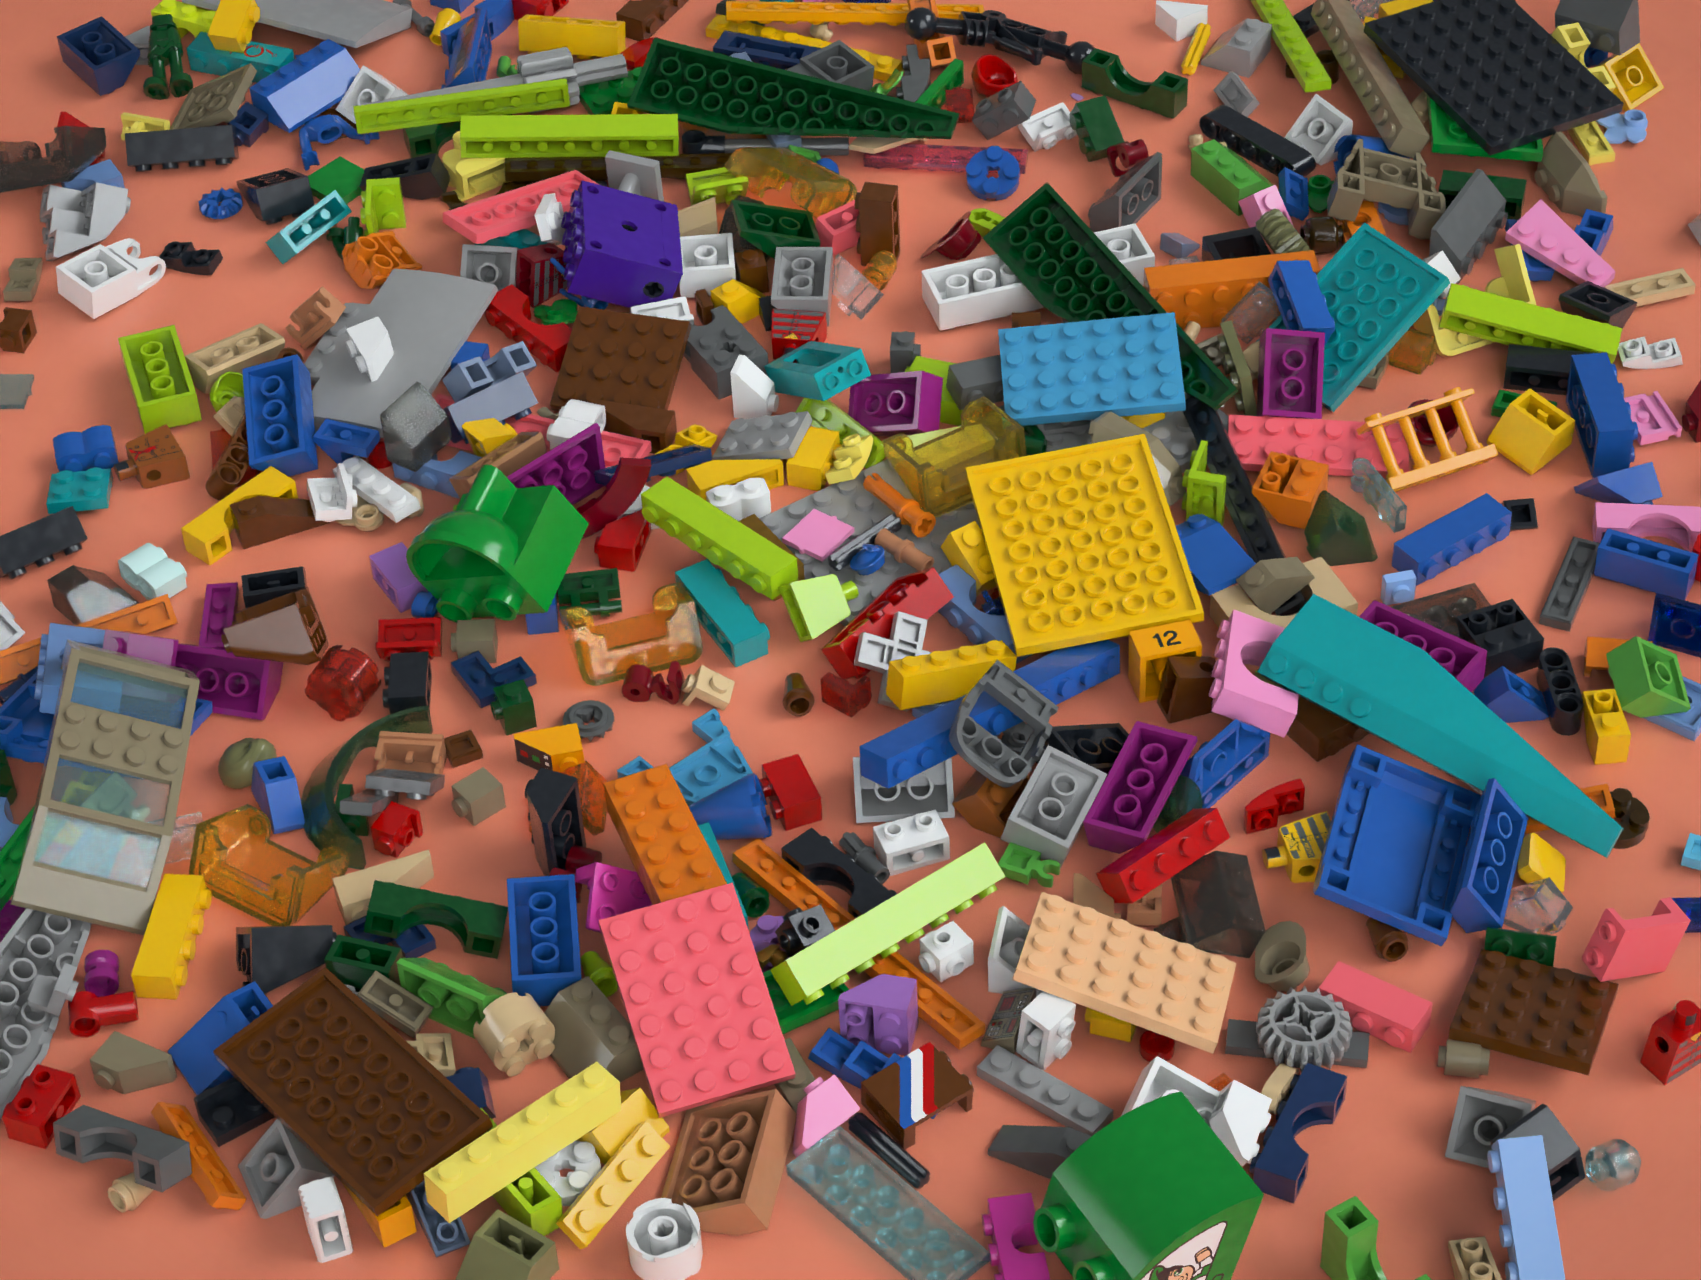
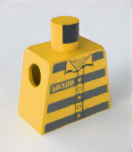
[1262,811,1331,883]

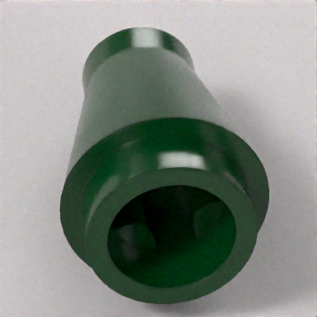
[732,873,770,918]

